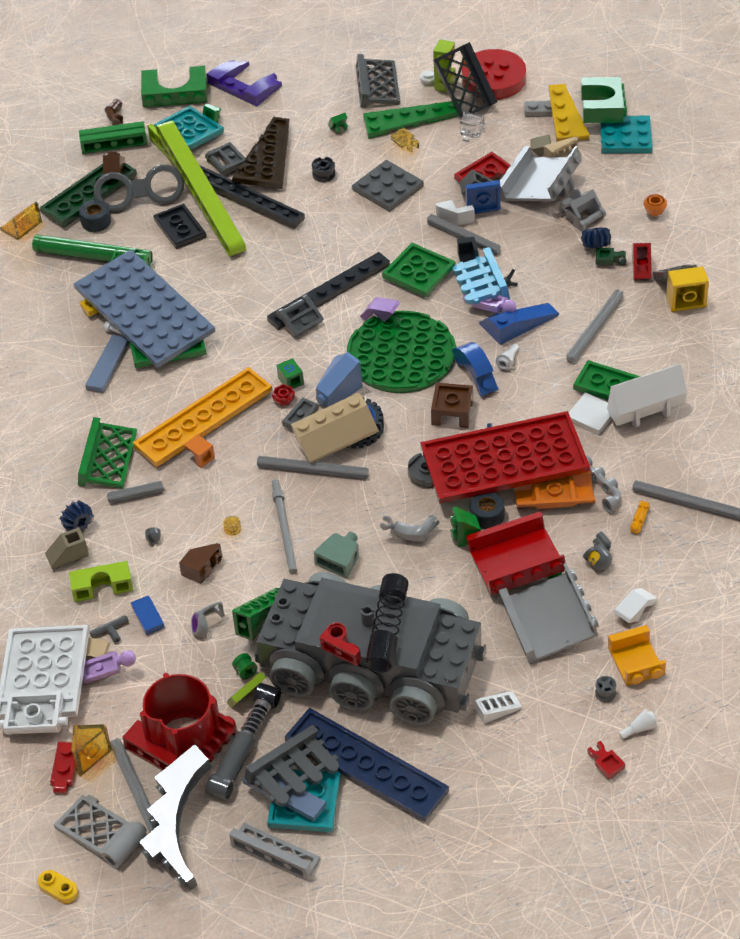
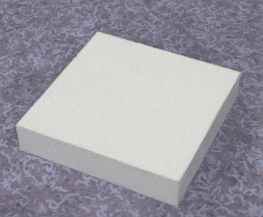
[569,392,612,435]

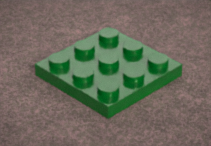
[382,242,456,297]

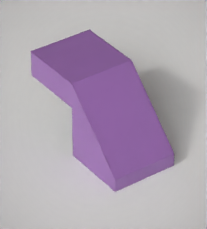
[360,297,400,322]

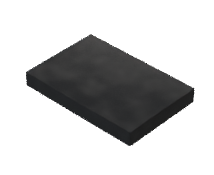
[153,203,207,249]

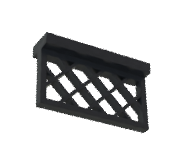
[433,42,497,120]

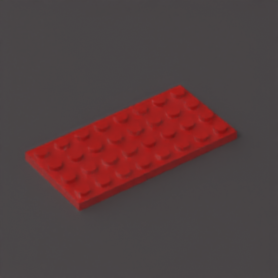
[420,411,590,504]

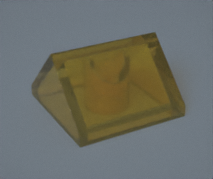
[0,201,42,240]
[71,724,112,777]

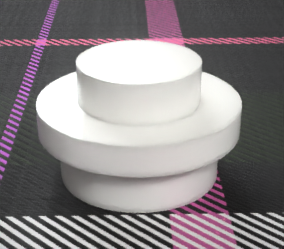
[420,70,434,85]

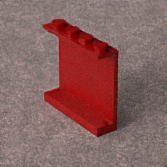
[466,512,566,596]

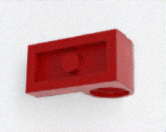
[319,622,362,666]

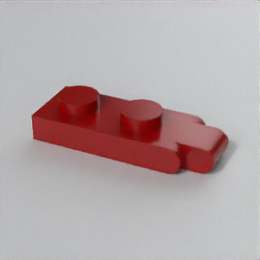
[50,742,80,794]

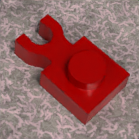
[587,741,626,779]

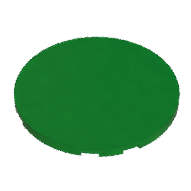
[347,310,456,393]

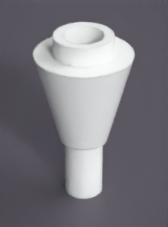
[496,344,519,370]
[619,709,657,739]

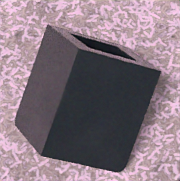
[457,236,478,263]

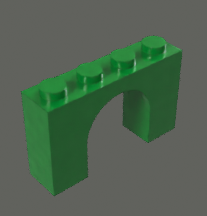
[141,65,207,108]
[581,77,627,123]

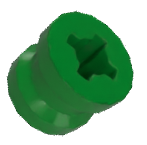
[232,653,258,679]

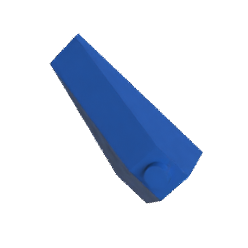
[479,303,559,345]

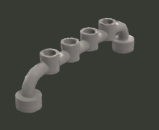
[586,455,621,513]

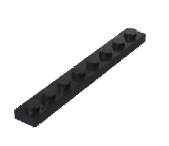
[199,165,305,228]
[267,252,390,330]

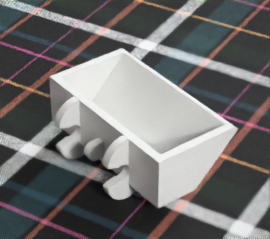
[607,364,687,428]

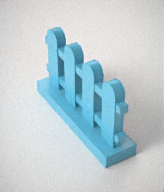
[452,247,510,305]

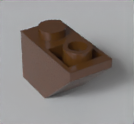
[103,152,125,175]
[179,543,223,584]

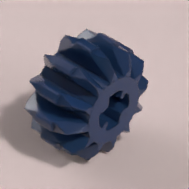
[581,227,611,248]
[59,500,94,532]

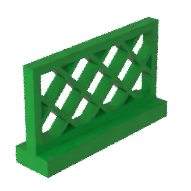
[78,417,137,489]

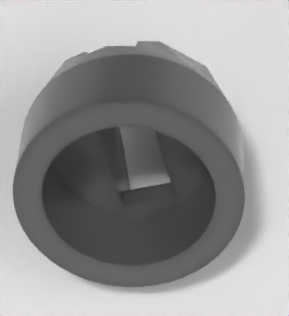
[145,527,161,544]

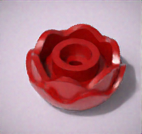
[272,384,295,405]

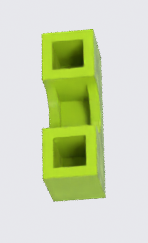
[433,39,456,92]
[69,560,133,602]

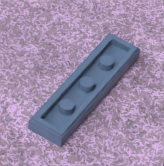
[85,335,129,393]
[242,772,326,822]

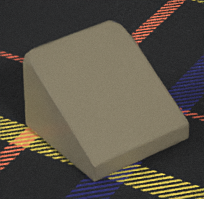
[530,135,551,156]

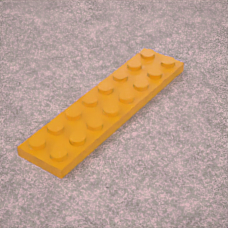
[133,367,273,468]

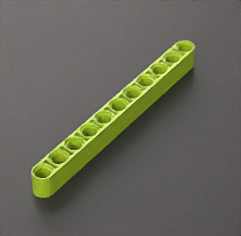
[156,121,246,257]

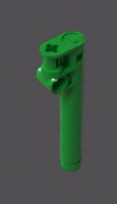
[32,234,153,266]

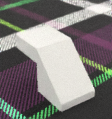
[435,200,475,226]
[613,588,658,623]

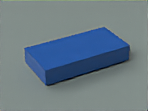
[130,595,165,635]

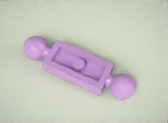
[463,295,517,313]
[82,650,136,684]

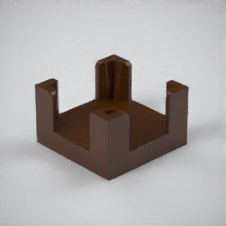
[431,382,473,428]

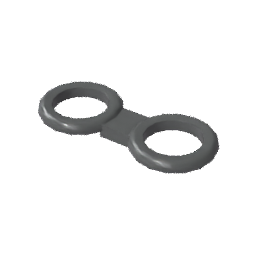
[94,164,184,212]

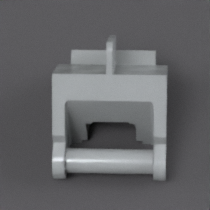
[560,188,606,231]

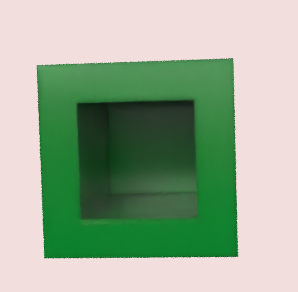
[276,358,304,389]

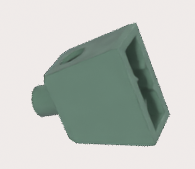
[314,532,359,579]

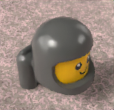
[583,531,612,571]

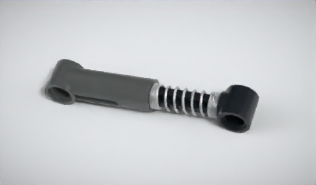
[205,683,282,800]

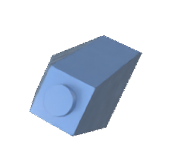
[316,352,362,408]

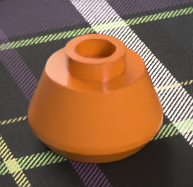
[643,194,667,216]

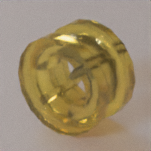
[223,516,241,536]

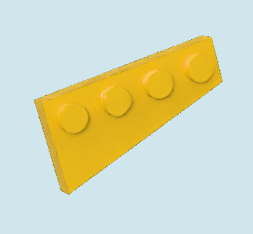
[548,84,590,142]

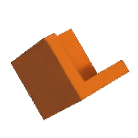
[184,434,215,468]

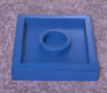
[465,180,501,214]

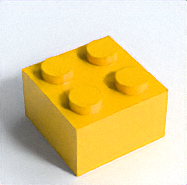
[666,266,709,312]

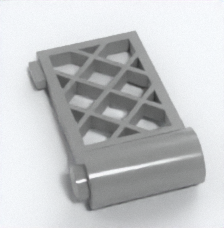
[54,794,147,868]

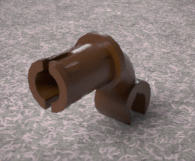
[105,99,123,126]

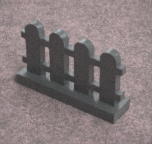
[244,725,339,807]

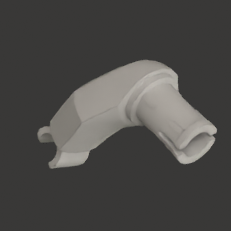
[380,515,440,542]

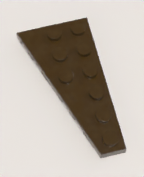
[232,117,290,189]

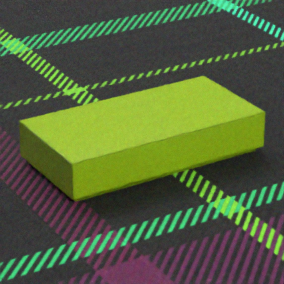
[226,672,266,708]

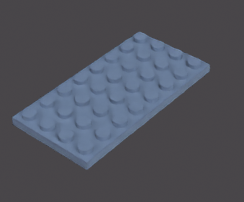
[73,249,216,368]

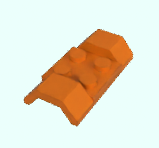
[514,471,596,509]

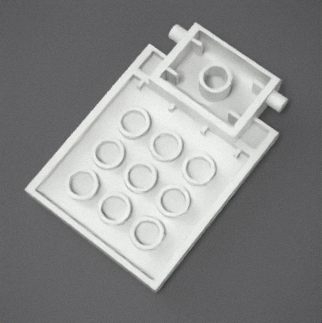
[0,625,90,735]

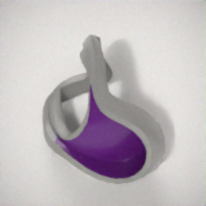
[191,602,225,637]

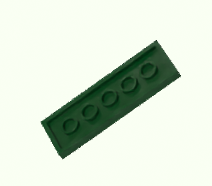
[39,163,137,227]

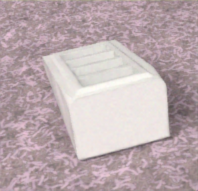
[475,691,522,724]

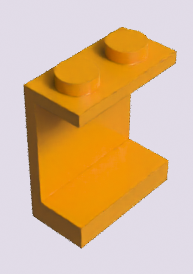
[608,625,666,686]

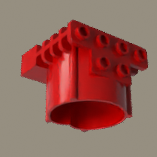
[122,673,237,771]

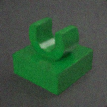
[202,104,221,123]
[328,112,348,134]

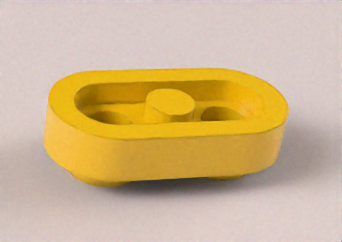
[37,870,78,904]

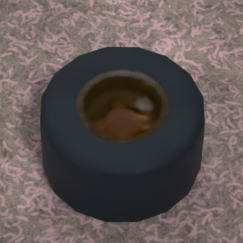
[79,200,111,232]
[470,492,505,529]

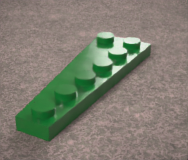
[363,101,463,139]

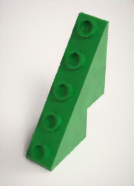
[232,587,279,641]

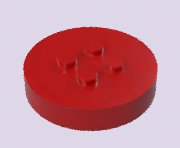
[461,49,526,100]

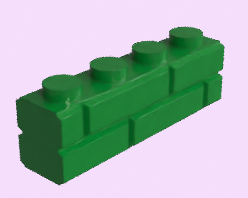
[79,121,148,154]

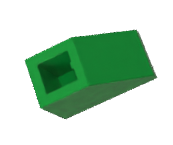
[450,507,481,547]

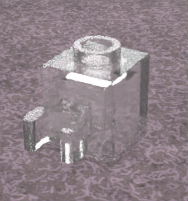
[460,112,486,142]

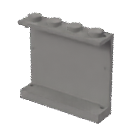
[500,146,582,202]
[498,563,599,664]

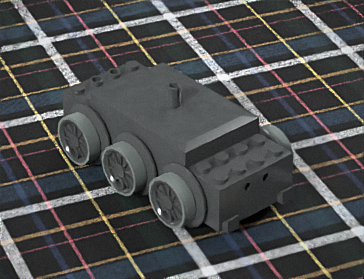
[254,572,486,725]

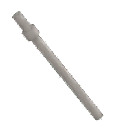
[272,479,297,574]

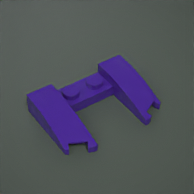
[206,60,282,107]

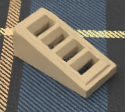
[544,137,578,157]

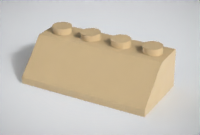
[291,392,379,464]

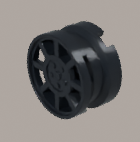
[311,157,336,182]

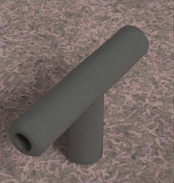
[89,615,129,643]

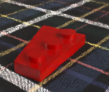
[454,152,511,182]

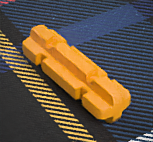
[630,500,650,534]

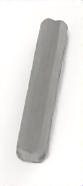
[107,481,164,504]

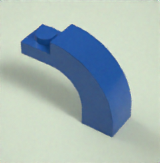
[452,342,498,397]

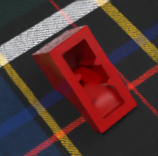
[632,243,652,279]

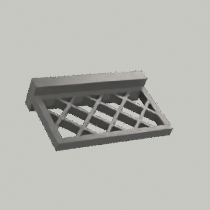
[355,54,400,108]

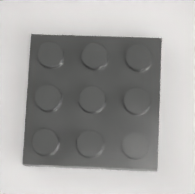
[352,160,424,212]

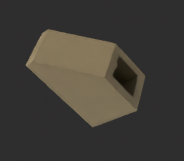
[45,527,89,569]

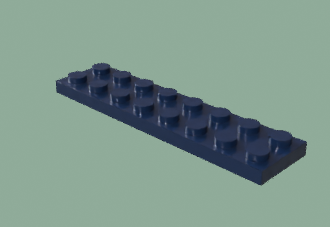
[284,707,449,822]

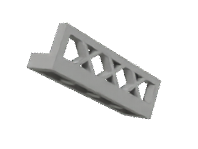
[229,823,320,881]

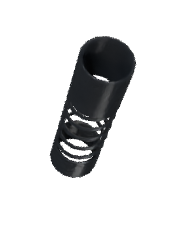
[365,573,409,673]

